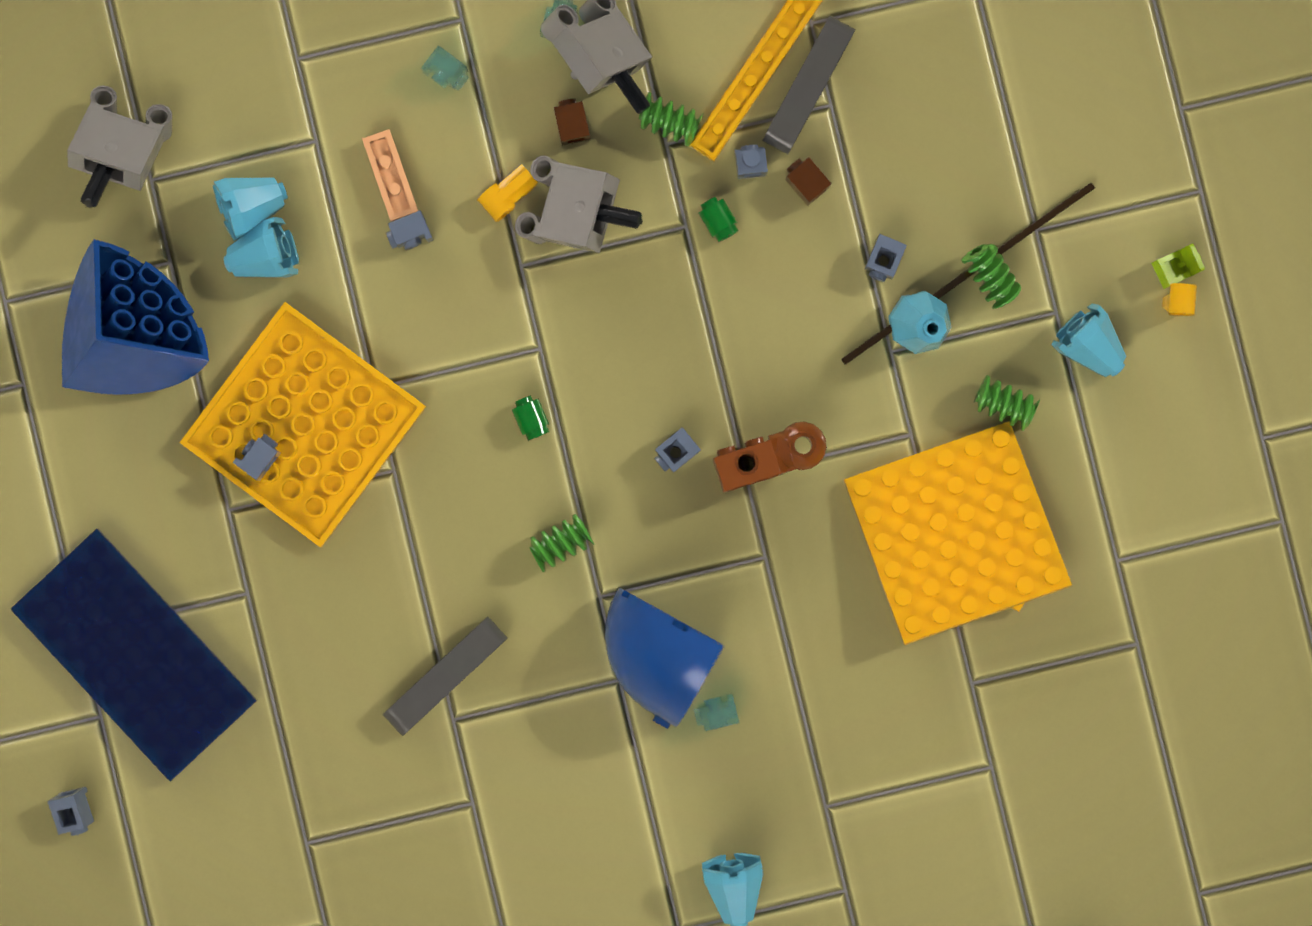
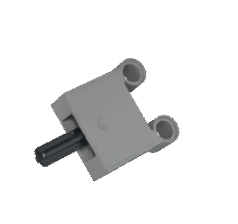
[541,0,652,114]
[67,85,172,208]
[515,156,643,253]

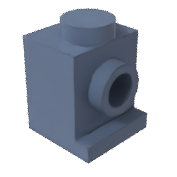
[734,145,768,179]
[386,210,434,250]
[865,234,907,282]
[654,427,701,473]
[233,434,281,481]
[47,787,94,836]

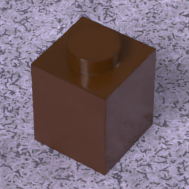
[554,98,590,146]
[785,157,832,206]

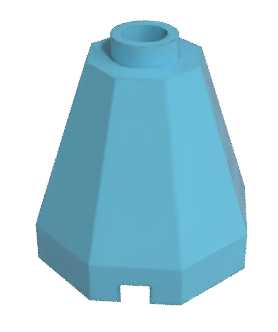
[213,177,288,241]
[224,217,299,278]
[888,291,952,354]
[1051,303,1126,377]
[702,853,763,926]

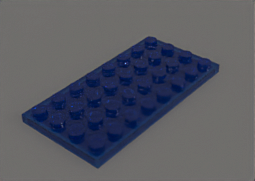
[11,529,258,781]

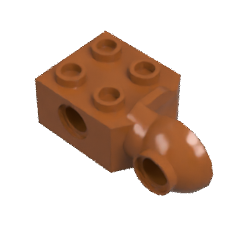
[713,421,827,493]

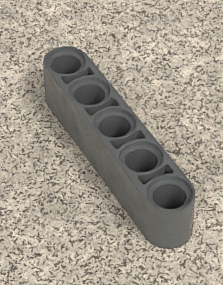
[762,16,856,154]
[383,617,508,736]

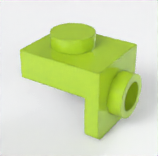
[1151,244,1205,289]

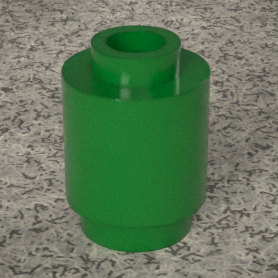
[698,197,739,242]
[512,395,549,441]

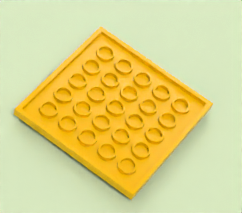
[179,302,426,548]
[844,421,1072,645]

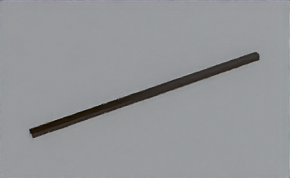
[841,182,1096,365]

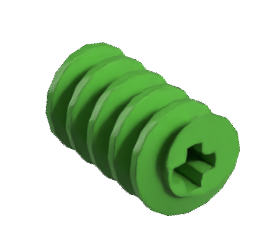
[639,92,703,146]
[961,244,1021,309]
[974,375,1040,431]
[529,514,595,572]

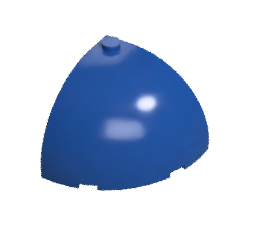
[62,239,209,395]
[605,587,724,729]

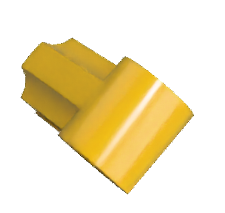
[477,164,538,222]
[1162,283,1197,316]

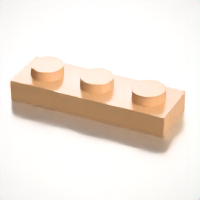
[362,129,418,222]

